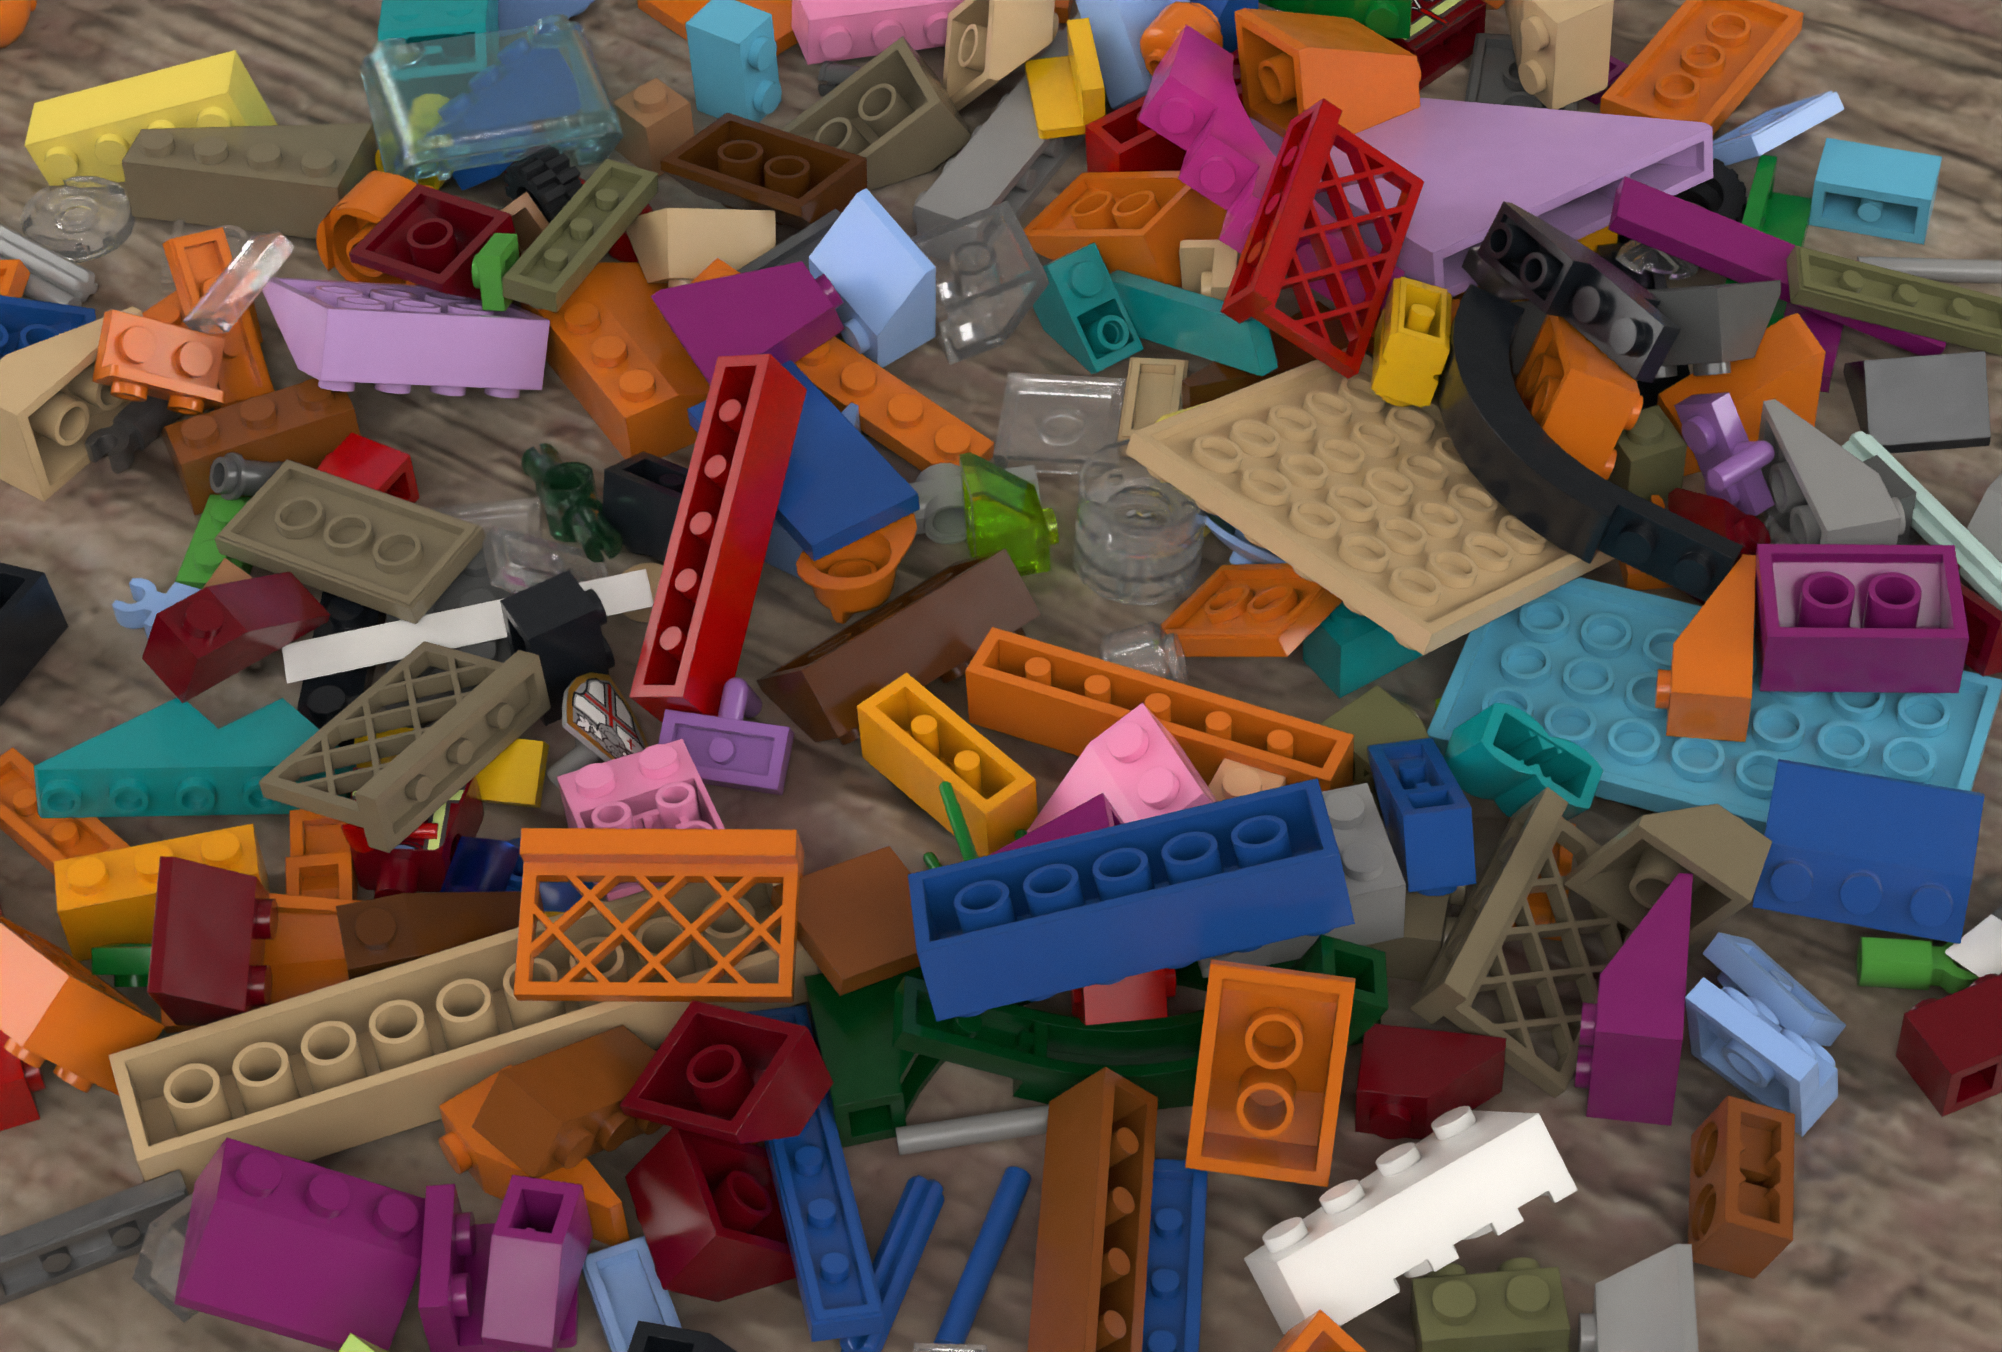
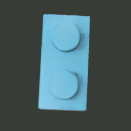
[685,0,782,123]
[1809,138,1942,245]

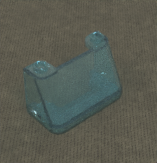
[360,14,623,184]

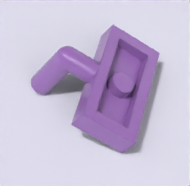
[1674,392,1775,516]
[658,677,795,795]

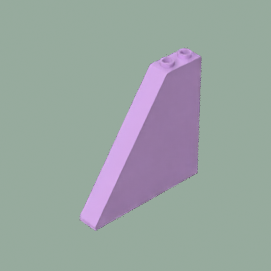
[1249,98,1713,297]

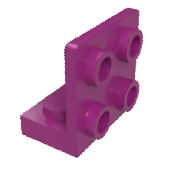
[418,1184,580,1352]

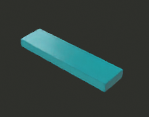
[1110,270,1278,376]

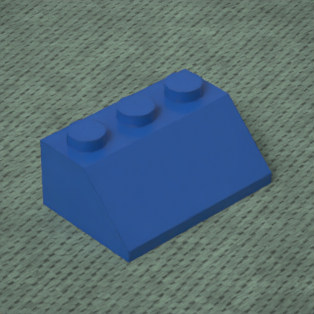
[1752,759,1985,944]

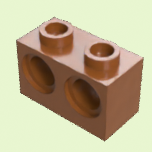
[1688,1095,1795,1279]

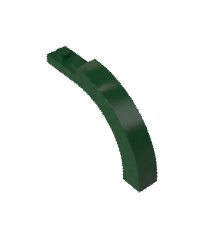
[892,934,1389,1109]

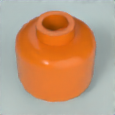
[1140,1,1223,76]

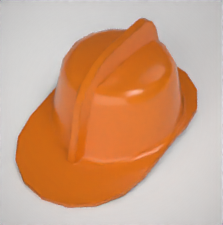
[796,513,918,624]

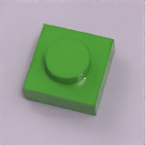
[472,233,520,311]

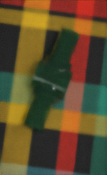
[521,443,623,563]

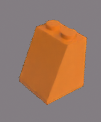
[1234,8,1421,138]

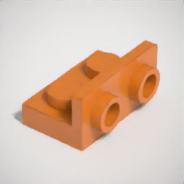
[92,309,226,416]

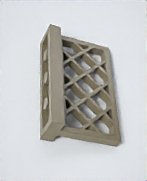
[259,641,551,853]
[1410,787,1633,1098]

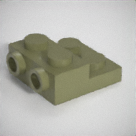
[1410,1257,1571,1352]

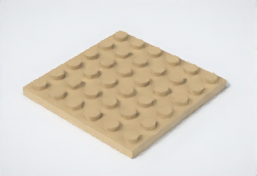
[1126,348,1615,655]

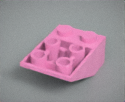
[557,739,725,902]

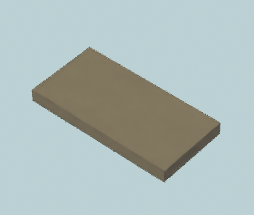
[214,459,487,624]

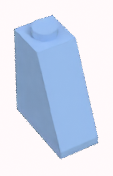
[1075,0,1190,110]

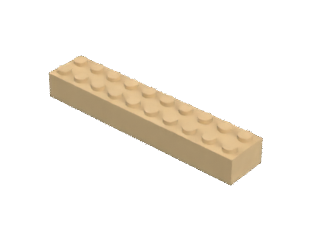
[108,883,818,1199]

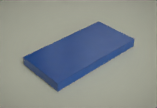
[687,360,920,561]

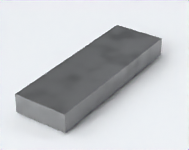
[0,1169,191,1305]

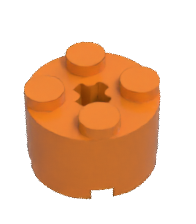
[316,170,435,285]

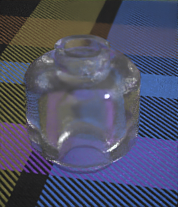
[1099,622,1188,683]

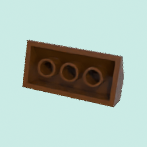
[757,548,1041,745]

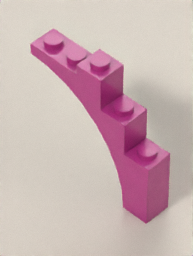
[1138,24,1405,318]

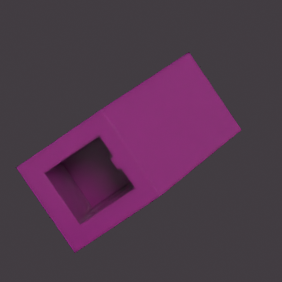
[481,1175,593,1352]

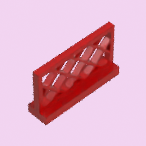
[1220,98,1424,379]

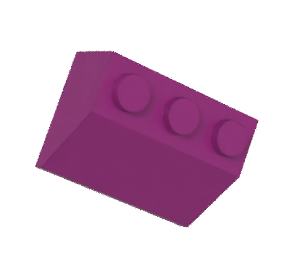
[1755,544,1969,693]
[174,1137,425,1352]

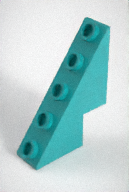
[34,698,356,818]

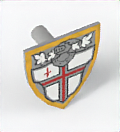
[547,673,649,788]

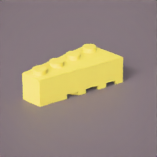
[24,50,278,186]

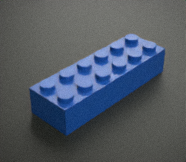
[908,778,1355,1022]

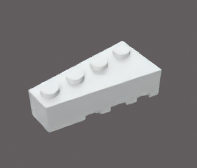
[1244,1106,1578,1335]

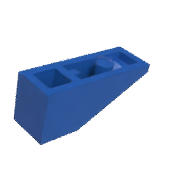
[1367,738,1477,896]

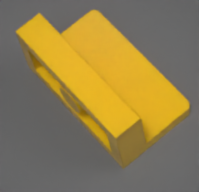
[1025,18,1106,139]

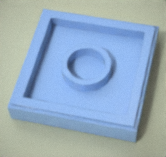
[1713,90,1844,166]

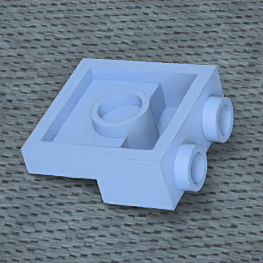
[1685,977,1838,1137]

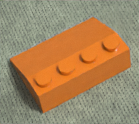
[520,262,710,459]

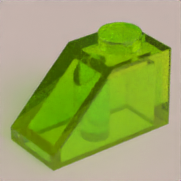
[959,452,1059,577]

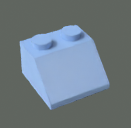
[809,188,936,368]

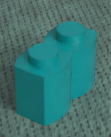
[1443,703,1603,821]

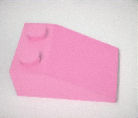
[1026,703,1218,834]

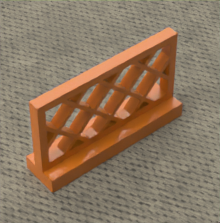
[514,828,804,1003]

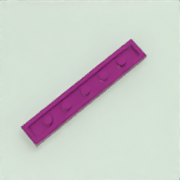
[1608,176,1946,356]

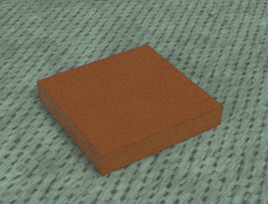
[770,846,920,996]

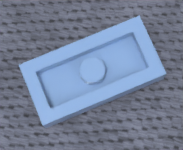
[1703,932,1846,1047]

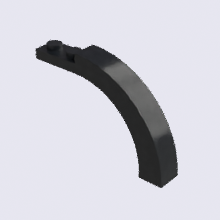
[1437,284,1743,602]

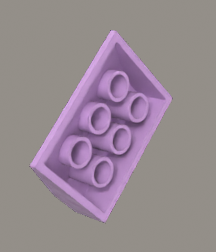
[261,277,550,398]

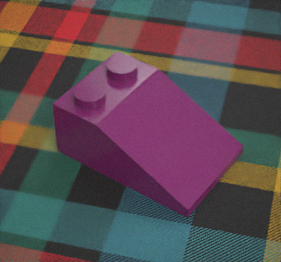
[1575,873,1693,1126]

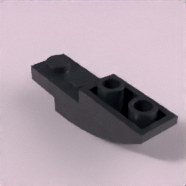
[1477,201,1681,383]

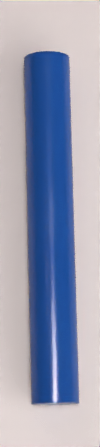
[933,1166,1032,1352]

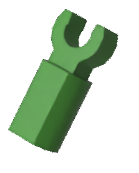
[1856,937,1979,994]

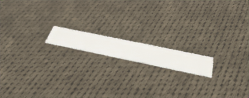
[282,569,654,684]

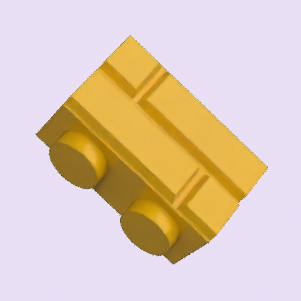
[1371,276,1452,408]

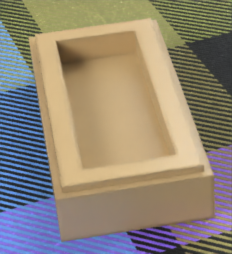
[1118,357,1189,455]

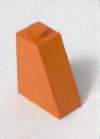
[1657,313,1826,476]

